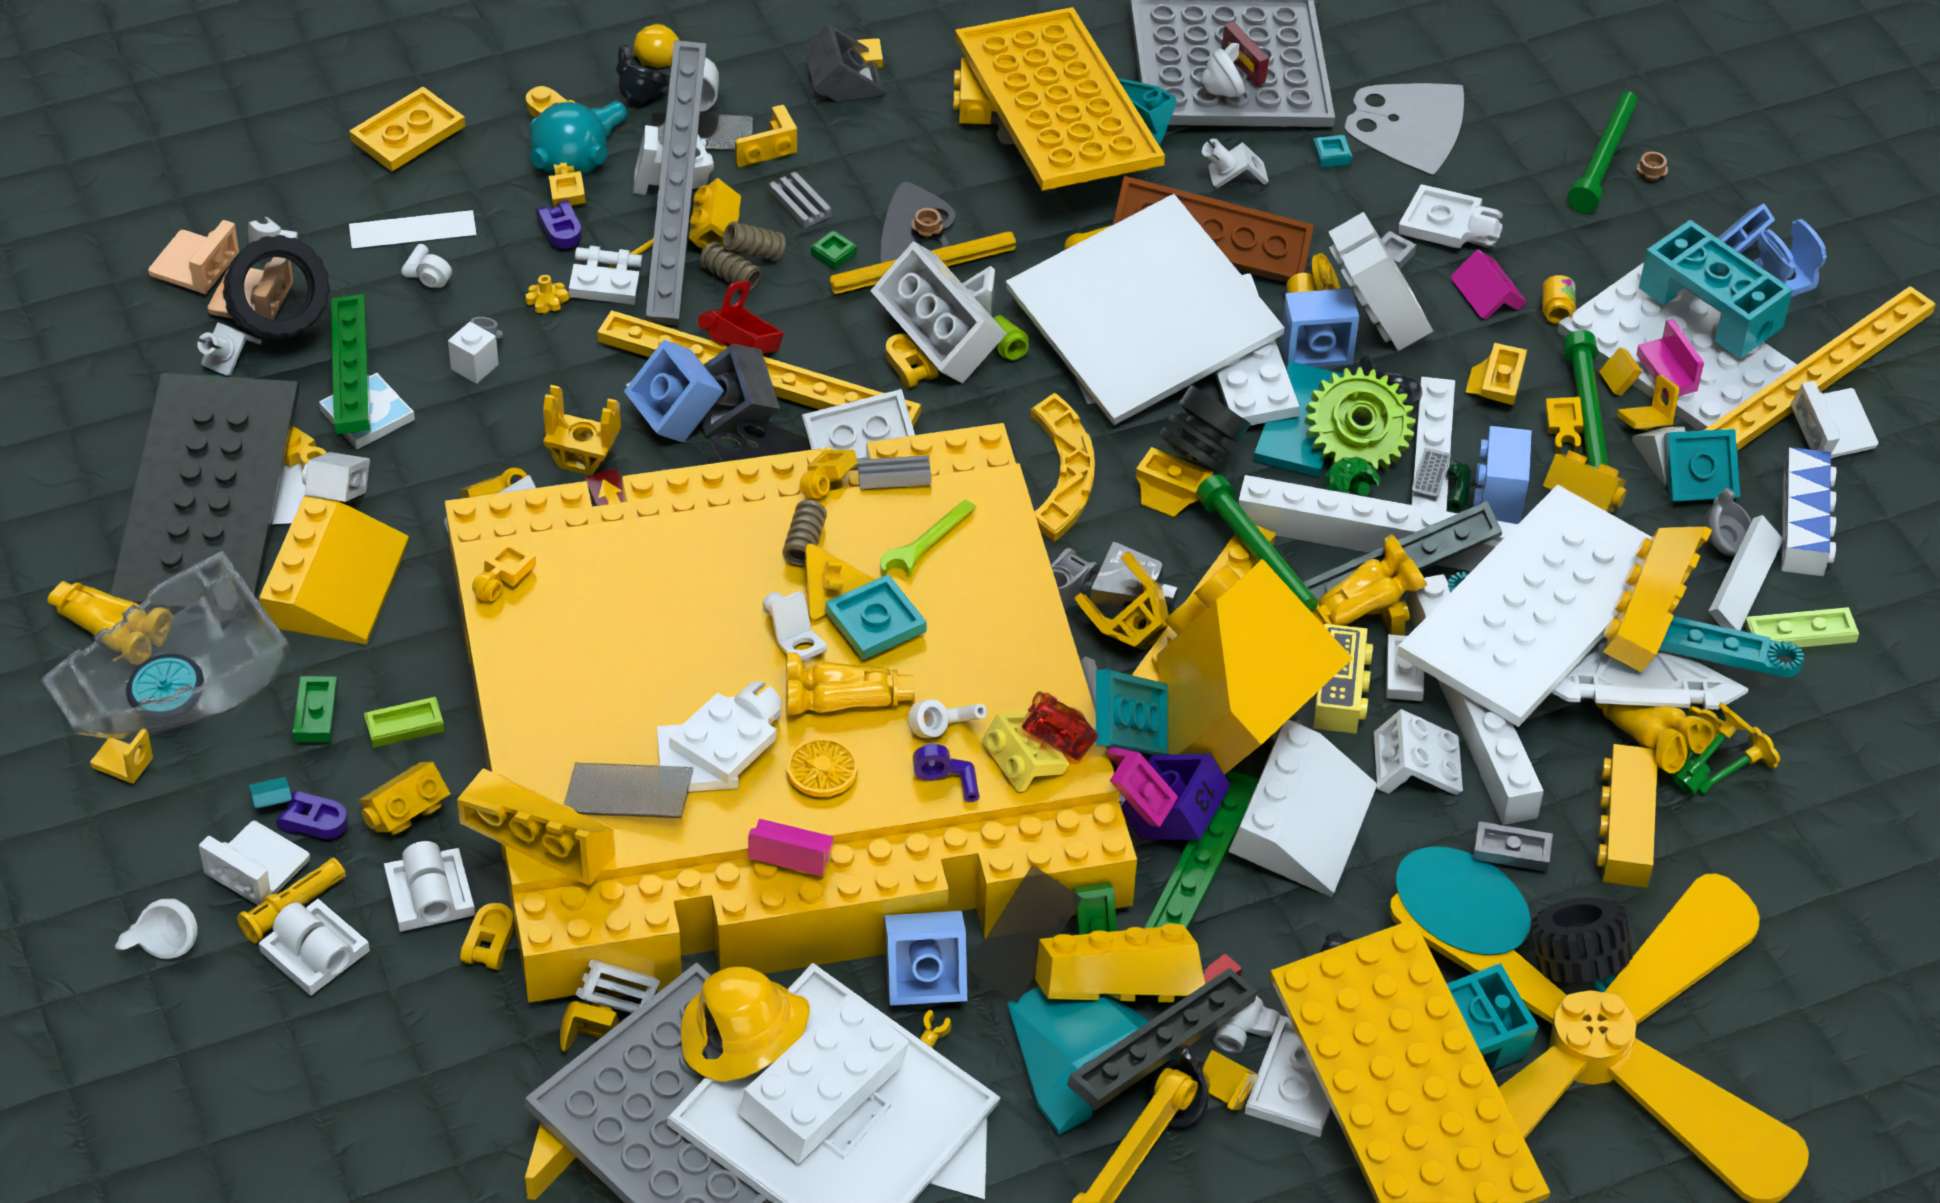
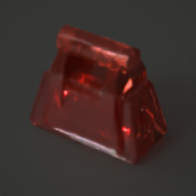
[1022,691,1099,761]

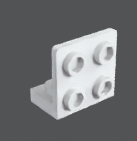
[1790,381,1878,458]
[1374,709,1463,795]
[199,821,310,905]

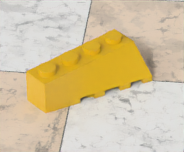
[1603,526,1712,672]
[457,768,615,886]
[1035,923,1205,1003]

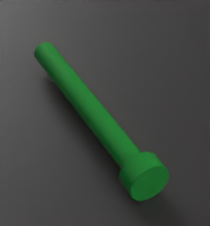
[1567,92,1638,213]
[1563,330,1609,468]
[1196,474,1318,612]

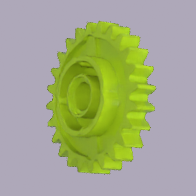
[1304,367,1415,471]

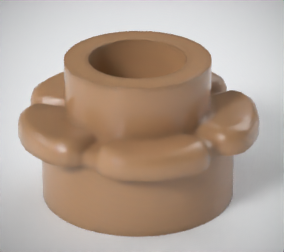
[1636,151,1668,181]
[911,208,943,237]

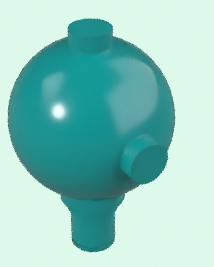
[529,100,627,176]

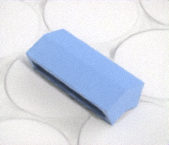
[1718,203,1775,254]

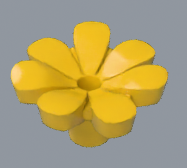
[525,275,569,313]

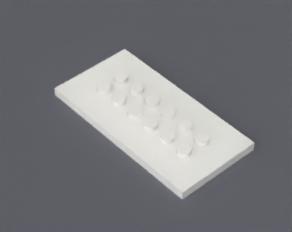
[1397,484,1651,727]

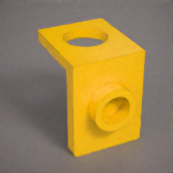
[1617,375,1680,431]
[90,729,153,784]
[1203,1050,1259,1110]

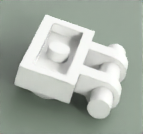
[569,246,643,305]

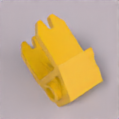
[543,385,621,476]
[1074,551,1169,651]

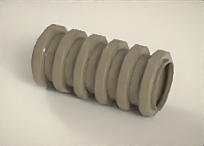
[723,221,786,261]
[700,241,761,291]
[782,500,827,566]

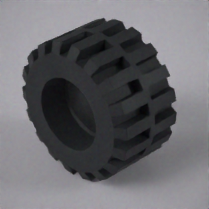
[1530,897,1633,983]

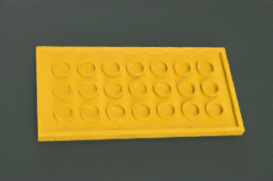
[955,7,1165,190]
[1270,919,1551,1203]

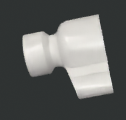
[1213,996,1280,1054]

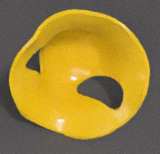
[681,967,810,1082]

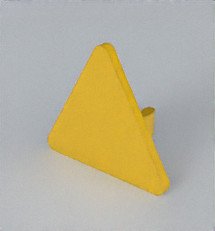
[805,544,875,621]

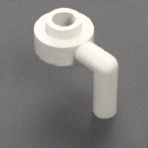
[401,244,452,288]
[909,699,987,738]

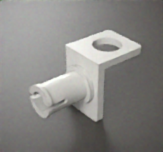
[1202,139,1269,188]
[197,322,262,376]
[762,591,828,661]

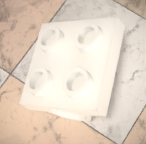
[384,841,475,932]
[259,899,370,996]

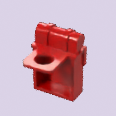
[698,280,784,354]

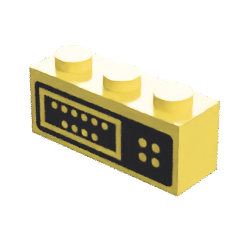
[1313,624,1373,734]

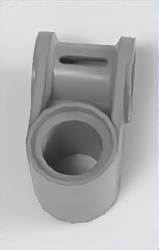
[1051,548,1100,610]

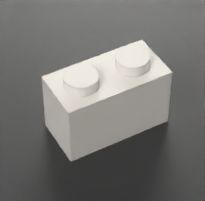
[302,452,370,502]

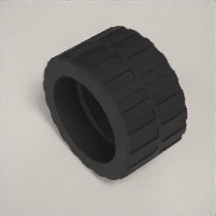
[222,235,330,341]

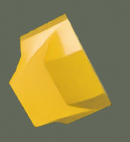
[1465,343,1527,405]
[1135,447,1213,517]

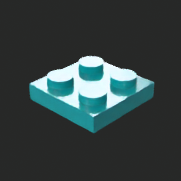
[1664,429,1740,502]
[825,574,927,660]

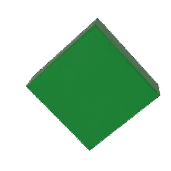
[811,230,857,270]

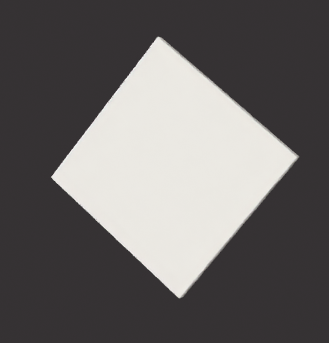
[1006,194,1285,425]
[667,963,1000,1203]

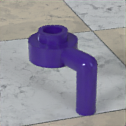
[912,743,980,802]

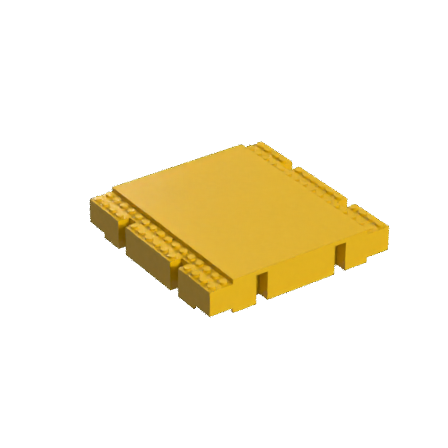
[445,423,1137,1003]

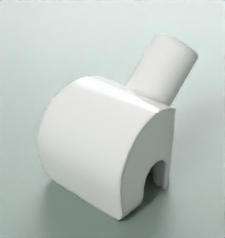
[248,216,298,243]

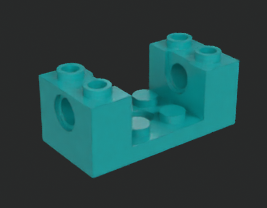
[1639,220,1793,359]
[1447,963,1539,1070]

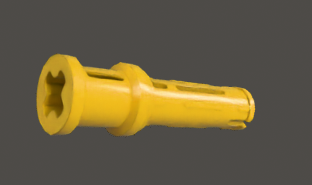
[237,858,346,943]

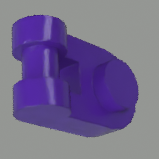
[536,201,582,249]
[276,791,348,839]

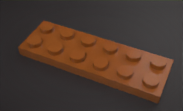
[1112,176,1314,283]

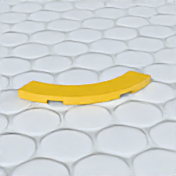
[1030,393,1095,542]

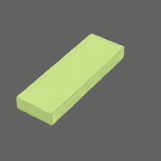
[1744,607,1859,648]

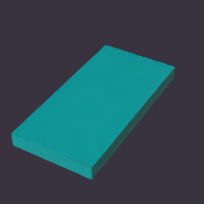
[1253,361,1342,478]
[1096,669,1168,756]

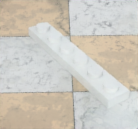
[1411,377,1455,511]

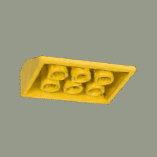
[259,495,410,645]

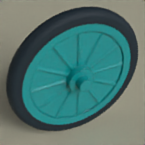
[126,654,204,718]

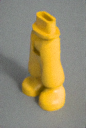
[1311,534,1427,626]
[48,581,172,664]
[786,652,915,715]
[1596,703,1715,773]

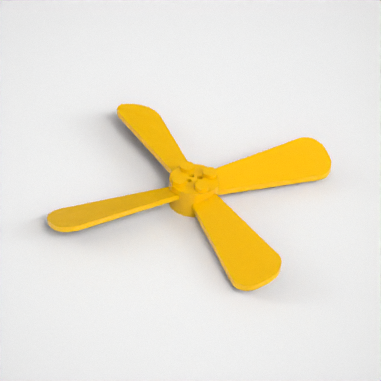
[1389,874,1809,1203]

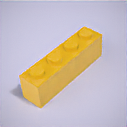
[1597,744,1657,888]

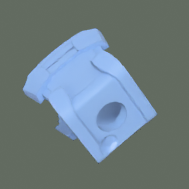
[1754,219,1827,297]

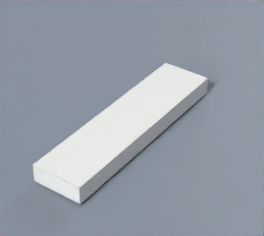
[1708,515,1783,631]

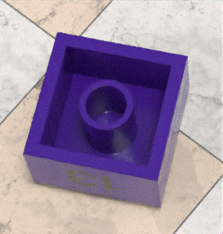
[1121,754,1231,840]

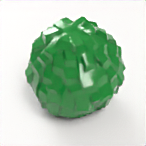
[1325,457,1381,497]

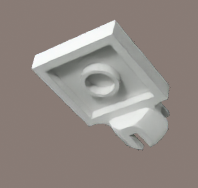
[1399,184,1503,248]
[669,681,782,784]

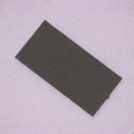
[651,113,754,152]
[564,762,694,818]
[967,865,1082,1003]

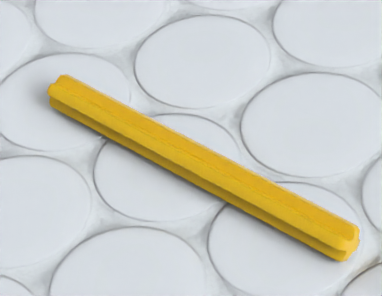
[829,231,1016,294]

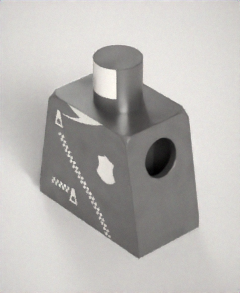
[1090,542,1179,617]

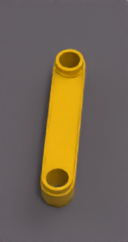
[1072,1068,1198,1203]

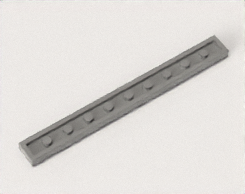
[645,40,706,326]

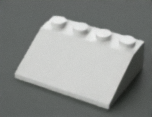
[1228,719,1377,897]

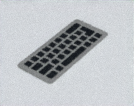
[1412,448,1451,497]

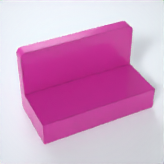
[1451,249,1527,320]
[1636,319,1704,399]
[1105,747,1178,827]
[748,818,834,876]

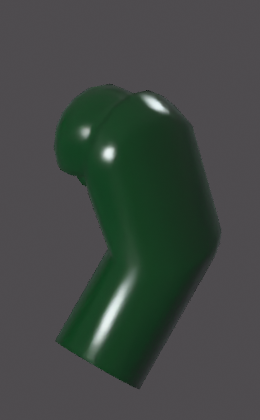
[1447,460,1471,513]

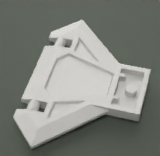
[1551,638,1749,710]

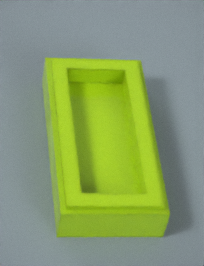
[364,697,445,748]

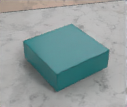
[1313,135,1352,168]
[249,777,292,808]

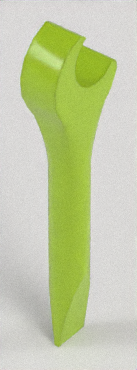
[880,499,976,578]

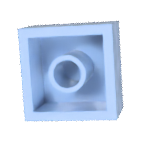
[1280,288,1359,368]
[624,340,724,443]
[1473,426,1532,524]
[884,911,967,1005]

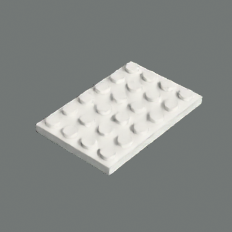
[1557,263,1797,431]

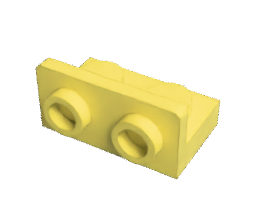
[982,712,1069,792]

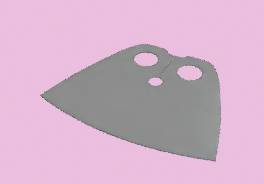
[1345,83,1464,175]

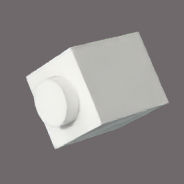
[448,322,499,384]

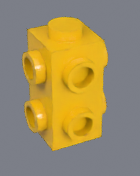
[953,57,996,124]
[689,178,741,250]
[1543,450,1627,512]
[359,762,451,835]

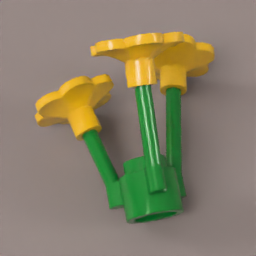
[1671,702,1780,795]

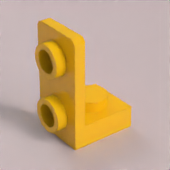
[735,104,797,167]

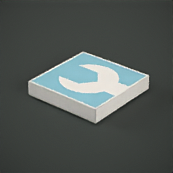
[319,373,415,450]

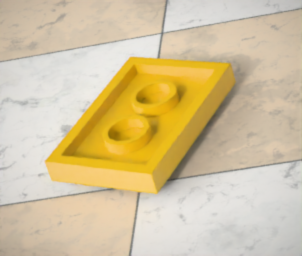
[349,87,465,171]

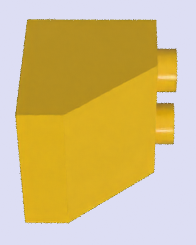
[1157,559,1353,775]

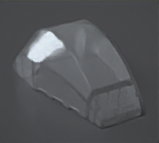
[42,551,291,739]

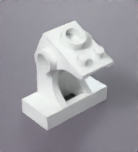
[633,125,714,195]

